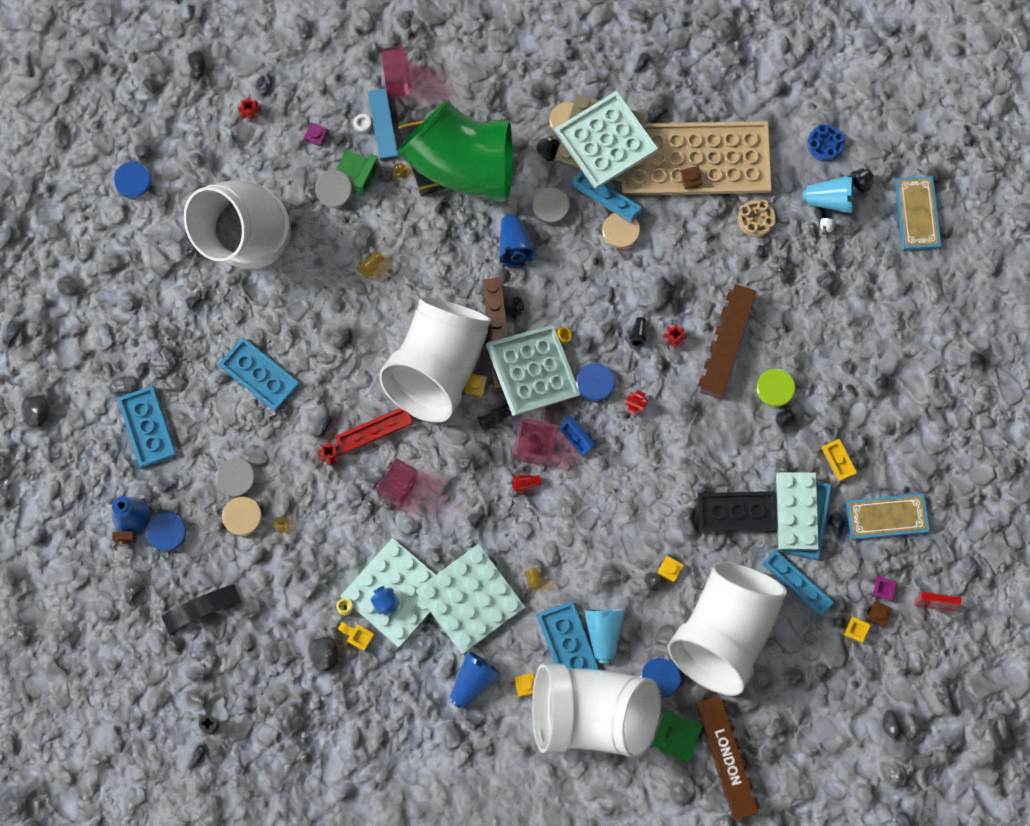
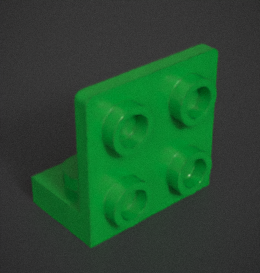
[336,150,379,196]
[651,708,702,762]

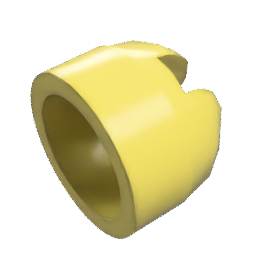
[336,598,353,616]

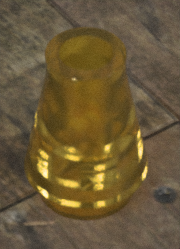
[357,251,384,278]

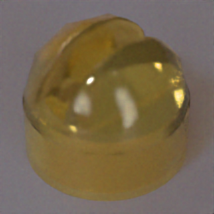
[392,163,407,179]
[273,516,289,533]

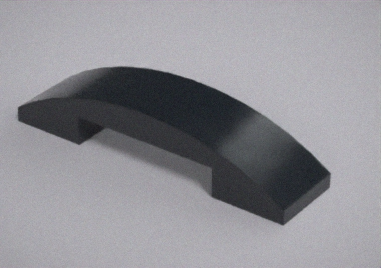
[161,584,242,635]

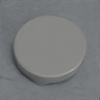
[315,170,354,207]
[532,187,570,224]
[216,458,255,497]

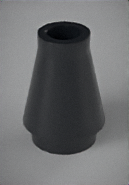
[629,317,648,347]

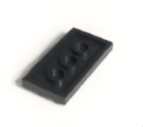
[697,491,778,533]

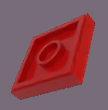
[914,592,962,612]

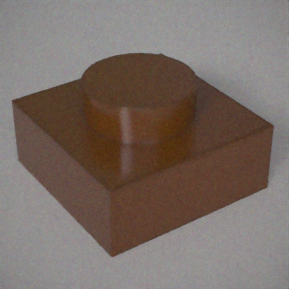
[680,166,703,189]
[112,531,136,546]
[867,601,893,628]

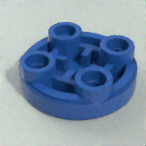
[807,124,845,162]
[113,162,152,200]
[576,363,615,403]
[146,512,186,551]
[640,658,681,698]

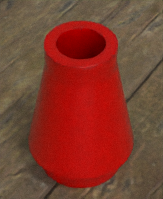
[512,475,541,494]

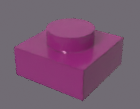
[304,122,328,147]
[872,576,896,602]

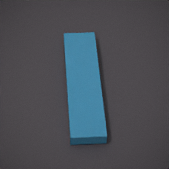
[367,88,398,161]
[572,171,642,223]
[762,549,834,617]

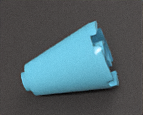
[803,175,854,213]
[585,609,624,663]

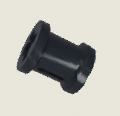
[199,714,220,735]

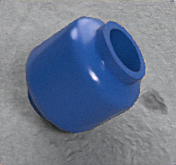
[370,585,400,617]

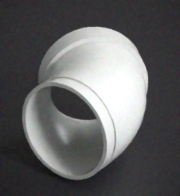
[184,181,291,269]
[379,297,491,422]
[668,562,787,696]
[532,664,661,758]

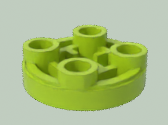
[756,369,795,408]

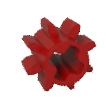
[237,97,261,122]
[663,324,687,349]
[625,390,648,415]
[317,441,342,466]

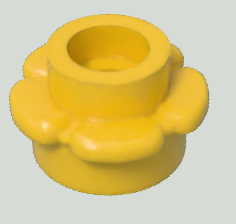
[556,327,572,345]

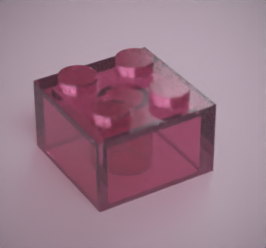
[381,46,412,98]
[512,417,558,467]
[376,458,419,511]

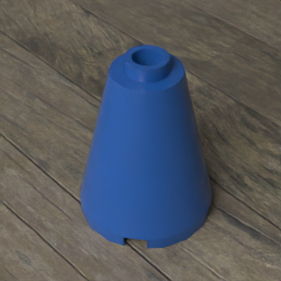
[499,214,536,268]
[112,496,151,534]
[450,652,501,709]

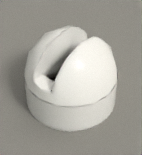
[820,218,836,233]

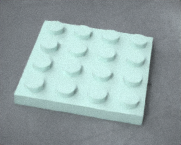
[554,91,658,190]
[486,325,580,416]
[340,538,435,648]
[415,544,525,654]

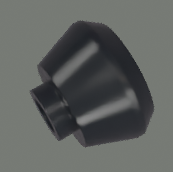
[537,136,560,161]
[850,168,874,193]

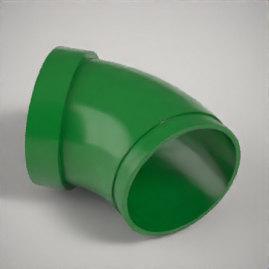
[397,99,513,202]

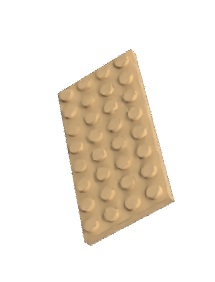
[622,121,771,196]

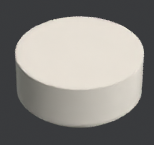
[353,114,372,134]

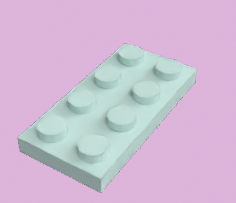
[776,472,818,551]

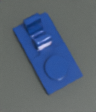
[559,415,598,457]

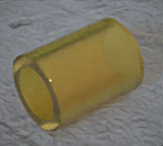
[524,568,542,589]

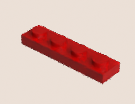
[335,408,413,455]

